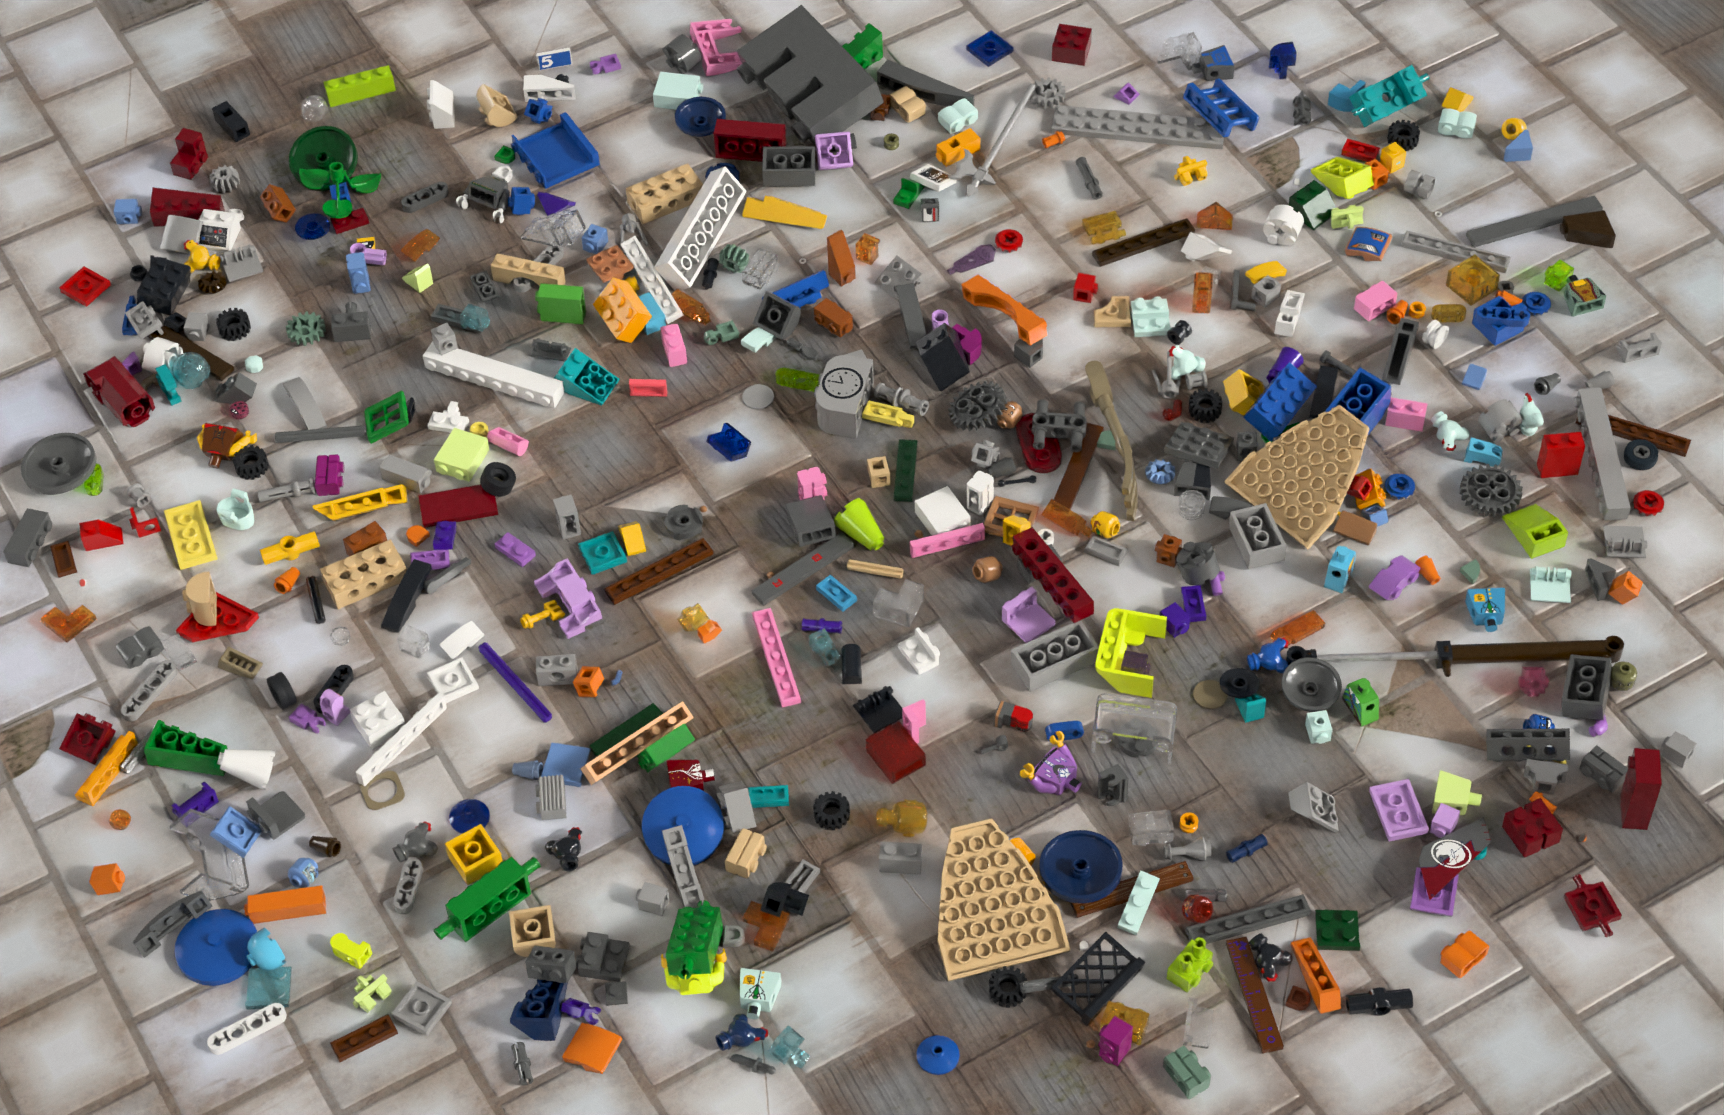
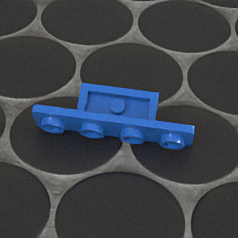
[762,270,829,309]

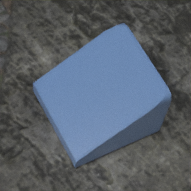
[1462,364,1487,390]
[1360,504,1388,527]

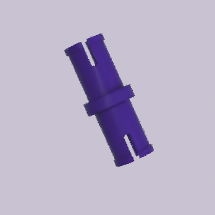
[802,618,842,634]

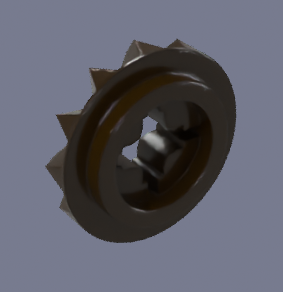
[198,271,227,294]

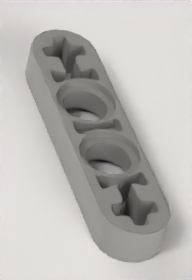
[514,243,564,292]
[121,660,178,722]

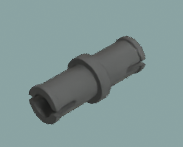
[511,1042,533,1086]

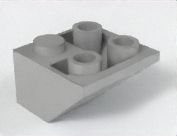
[1288,782,1339,833]

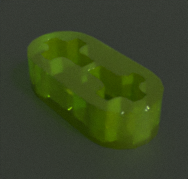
[84,463,104,496]

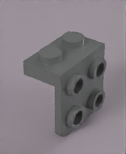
[246,791,305,840]

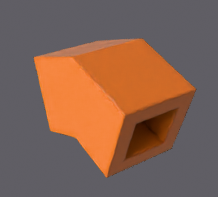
[697,619,722,643]

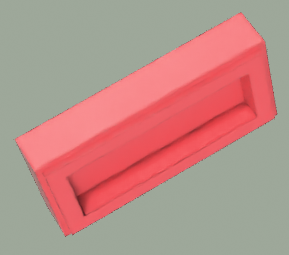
[629,379,667,397]

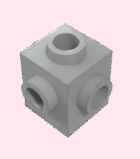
[971,440,1000,468]

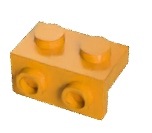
[1355,468,1386,510]

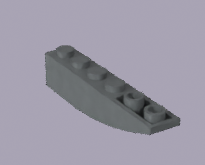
[877,59,974,107]

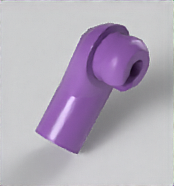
[1589,715,1608,737]

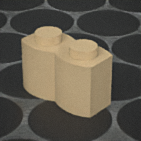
[889,86,926,123]

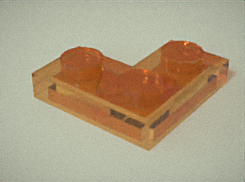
[40,605,97,643]
[743,901,790,951]

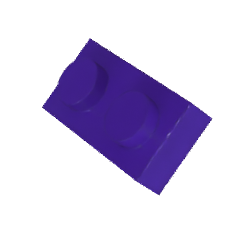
[433,521,457,550]
[1181,585,1206,622]

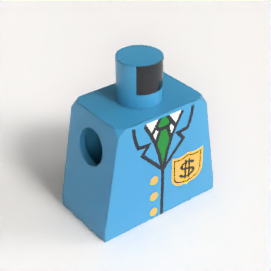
[1465,588,1505,632]

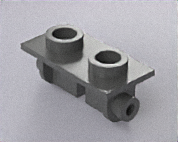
[1293,90,1311,126]
[531,338,571,362]

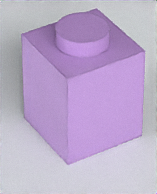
[1429,803,1460,838]

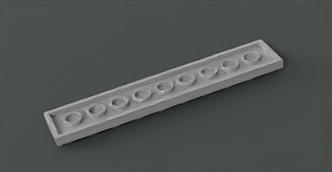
[1051,105,1224,149]

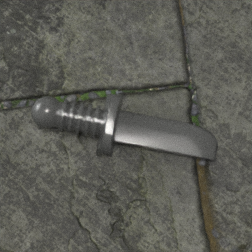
[730,1054,776,1075]

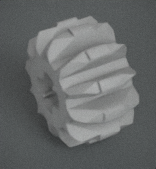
[210,165,240,193]

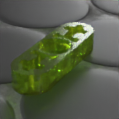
[775,367,820,392]

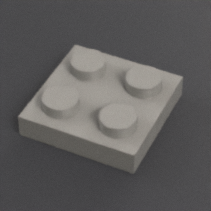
[392,981,452,1036]

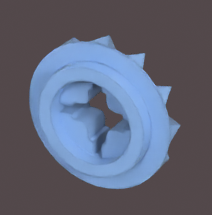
[1145,459,1175,484]

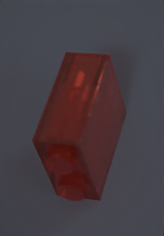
[865,721,926,784]

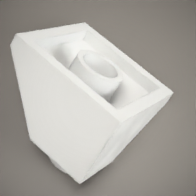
[1181,232,1232,261]

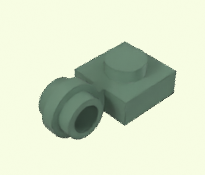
[703,320,739,345]

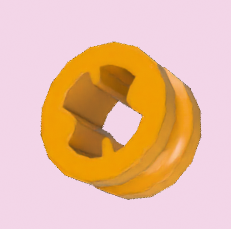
[1408,301,1426,319]
[1180,812,1198,833]

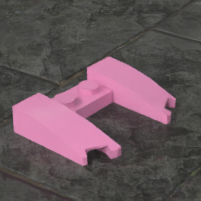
[689,19,742,76]

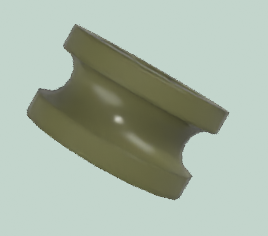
[884,133,899,150]

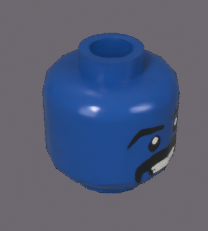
[1523,714,1555,729]

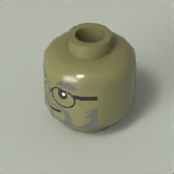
[1610,661,1637,691]

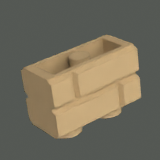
[725,828,767,878]

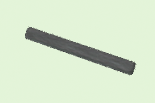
[275,425,367,443]

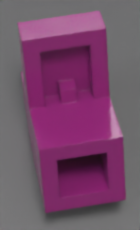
[952,324,982,365]

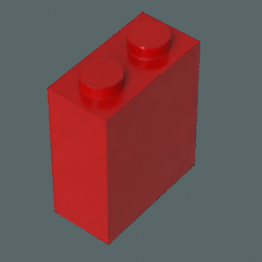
[1537,432,1585,478]

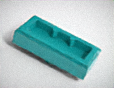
[748,785,789,808]

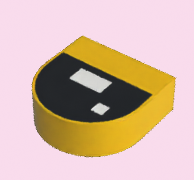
[357,237,375,249]

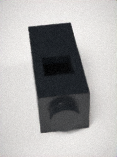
[212,101,250,142]

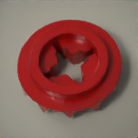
[995,229,1023,253]
[1633,490,1664,516]

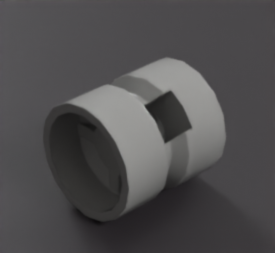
[1404,170,1436,199]

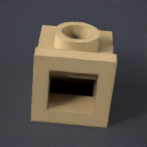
[867,456,890,488]

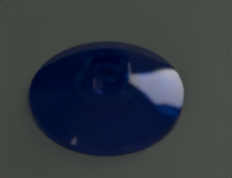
[295,213,330,240]
[449,799,490,834]

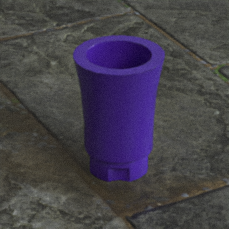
[1266,347,1304,384]

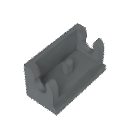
[1097,764,1129,806]

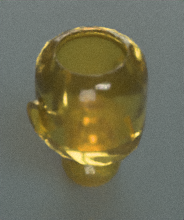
[877,799,927,837]

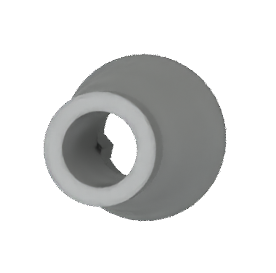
[1585,371,1615,389]

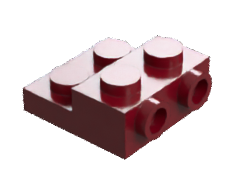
[59,713,116,765]

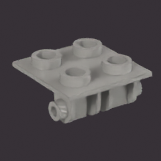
[220,244,264,282]
[874,255,922,300]
[1603,526,1647,558]

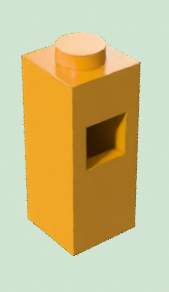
[936,128,980,167]

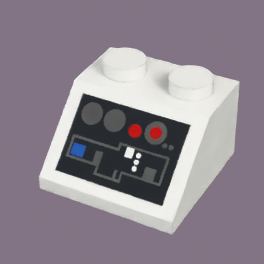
[198,209,241,252]

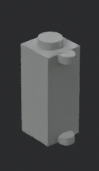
[380,455,432,494]

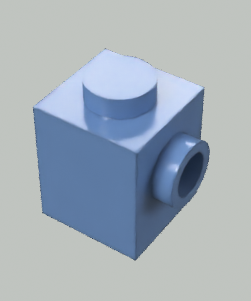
[114,199,142,224]
[581,224,608,254]

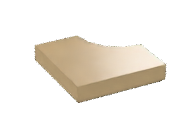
[1094,296,1131,327]

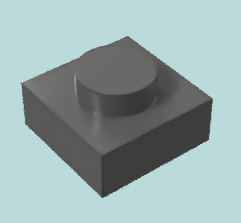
[605,981,628,1006]

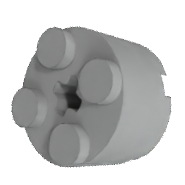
[1478,399,1523,443]

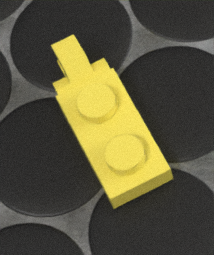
[862,400,914,428]

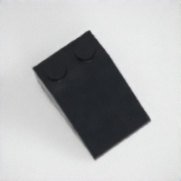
[916,323,970,391]

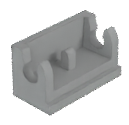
[1616,333,1662,363]

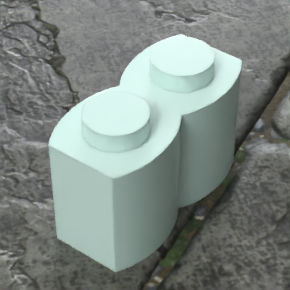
[938,98,978,134]
[1438,109,1477,138]

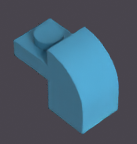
[1328,80,1366,112]

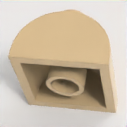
[476,84,518,127]
[182,572,217,626]
[509,905,556,957]

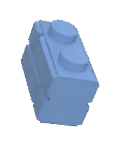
[346,252,371,294]

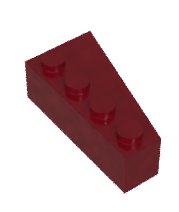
[150,187,225,227]

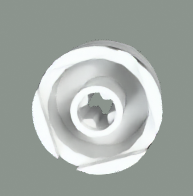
[1263,205,1304,246]
[142,337,183,376]

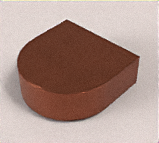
[1285,985,1310,1011]

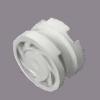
[1422,320,1449,349]

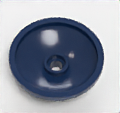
[675,96,726,137]

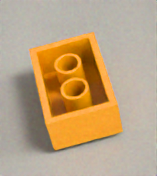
[593,278,652,343]

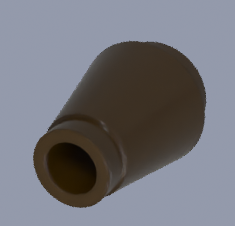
[309,836,341,857]

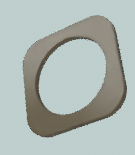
[360,771,405,810]

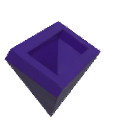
[537,192,576,217]

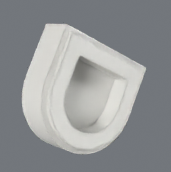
[492,166,513,183]

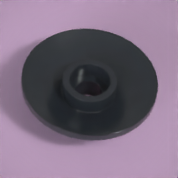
[1219,668,1260,698]

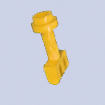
[520,600,565,629]

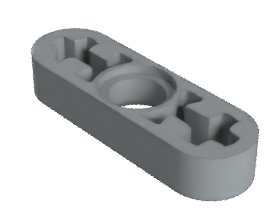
[393,858,423,914]

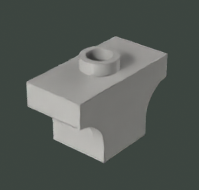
[1524,759,1568,795]

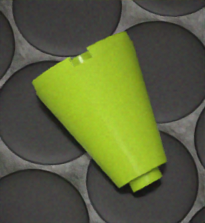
[834,498,884,550]

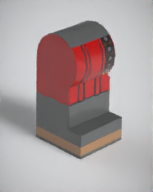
[994,701,1033,732]

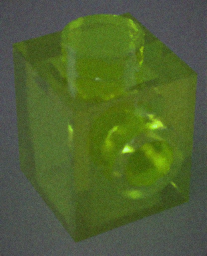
[1544,259,1574,292]

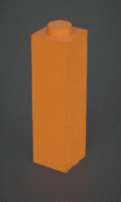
[244,885,326,924]

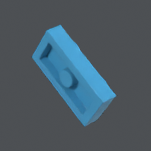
[816,575,857,612]

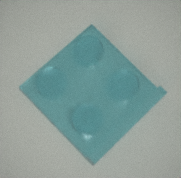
[245,966,292,1010]

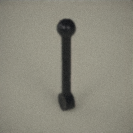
[998,475,1037,487]

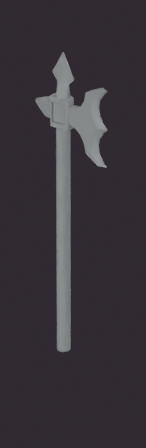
[948,84,1036,197]

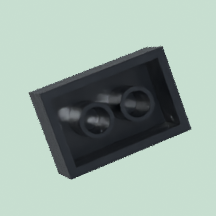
[137,257,191,316]

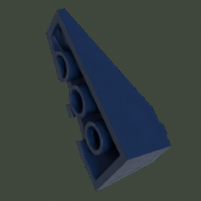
[510,979,568,1041]

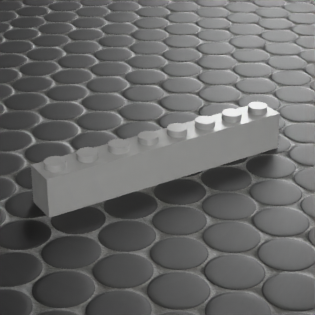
[1574,387,1631,520]

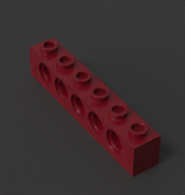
[1011,527,1094,623]

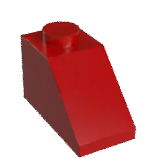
[79,519,124,551]

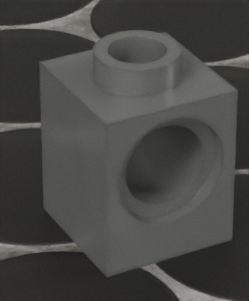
[1236,432,1258,461]

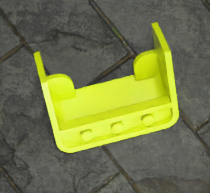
[1095,608,1167,698]

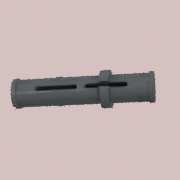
[1076,157,1103,200]

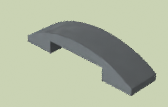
[133,891,212,958]

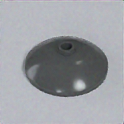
[1281,658,1342,712]

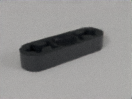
[313,665,354,714]

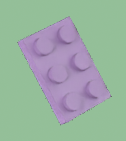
[1369,779,1429,842]

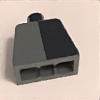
[1174,462,1211,500]

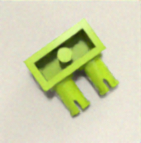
[1167,937,1213,993]

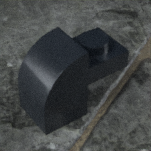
[760,882,809,917]

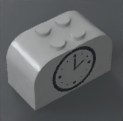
[814,355,874,438]

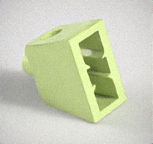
[1432,770,1482,815]

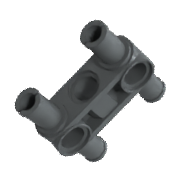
[1032,399,1087,452]

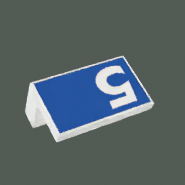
[536,48,572,71]

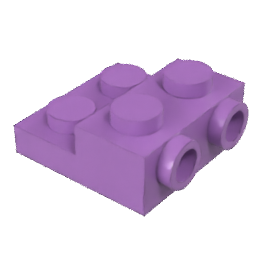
[1410,867,1459,917]

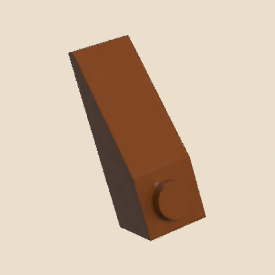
[827,230,856,287]

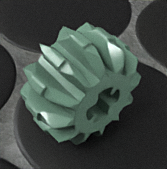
[719,244,749,273]

